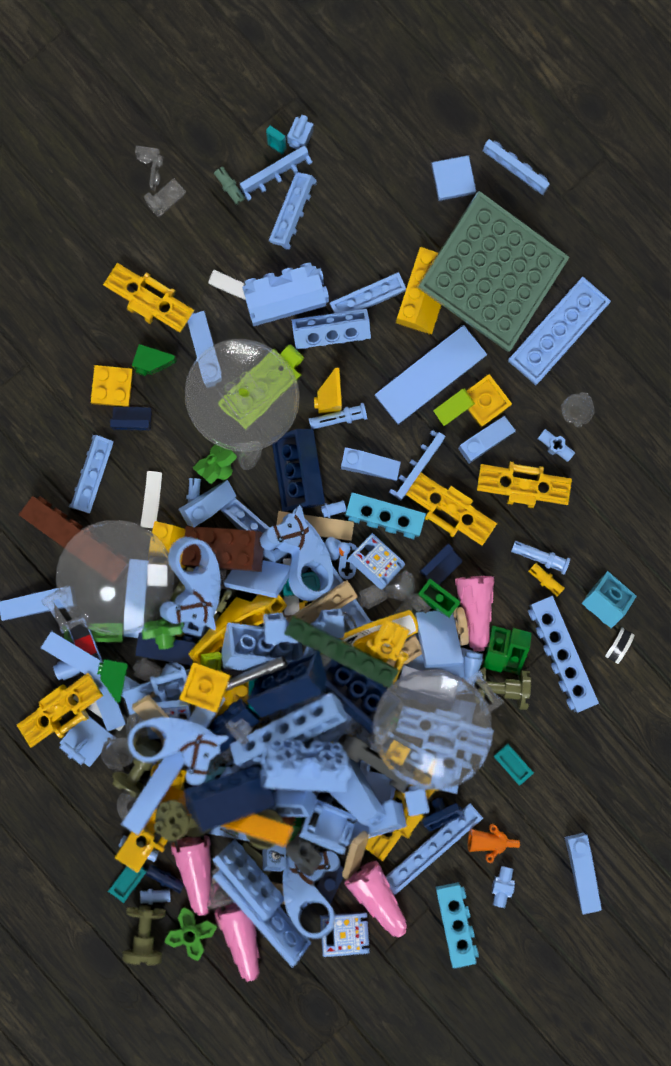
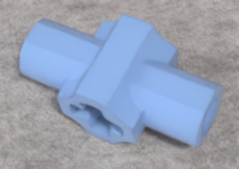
[538,429,575,462]
[491,866,515,908]

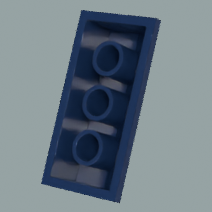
[271,429,325,512]
[247,650,327,717]
[323,659,400,734]
[184,765,276,832]

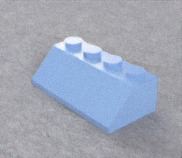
[222,623,303,671]

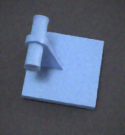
[60,716,115,767]

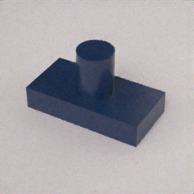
[422,798,465,832]
[316,865,344,904]

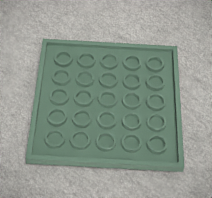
[417,191,569,352]

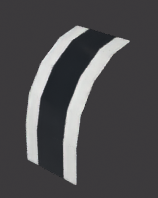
[605,627,635,664]

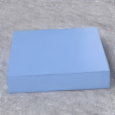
[432,156,476,201]

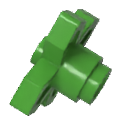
[193,441,237,484]
[142,619,184,649]
[165,907,217,961]

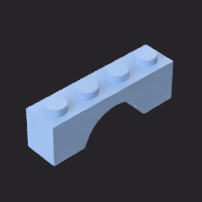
[263,609,344,645]

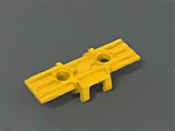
[103,263,194,332]
[477,462,572,508]
[406,472,497,546]
[364,618,410,687]
[17,673,103,748]
[366,769,435,861]
[115,786,185,873]

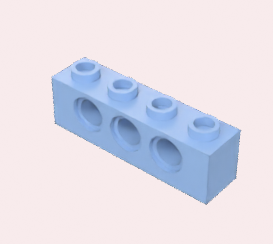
[292,309,371,349]

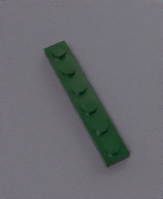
[284,615,399,688]

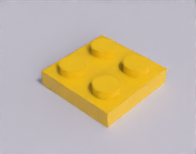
[91,365,133,407]
[467,374,512,428]
[179,662,231,713]

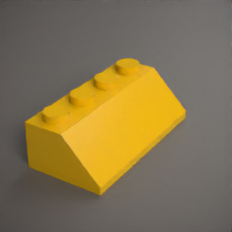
[396,247,441,335]

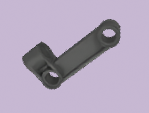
[337,734,414,793]
[286,795,343,876]

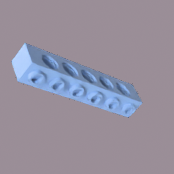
[528,596,599,713]
[230,693,347,770]

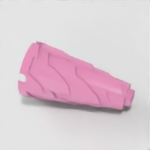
[455,576,494,651]
[171,835,212,915]
[345,861,407,938]
[215,902,260,981]

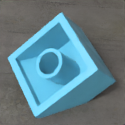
[582,571,637,628]

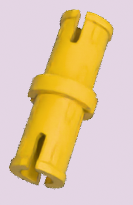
[528,563,565,597]

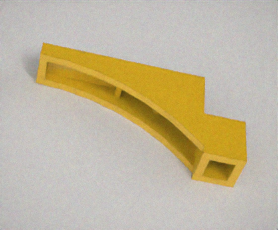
[188,594,287,665]

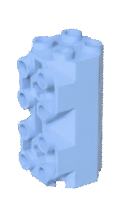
[242,263,329,326]
[260,739,352,792]

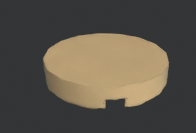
[453,607,469,645]

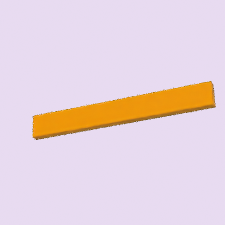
[159,787,293,847]

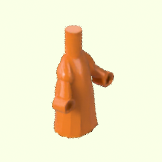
[468,824,520,863]

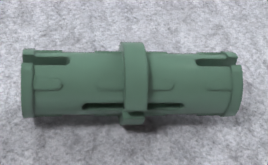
[214,167,245,205]

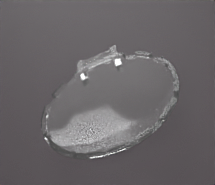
[41,520,174,635]
[373,669,504,790]

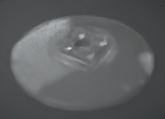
[184,339,300,452]

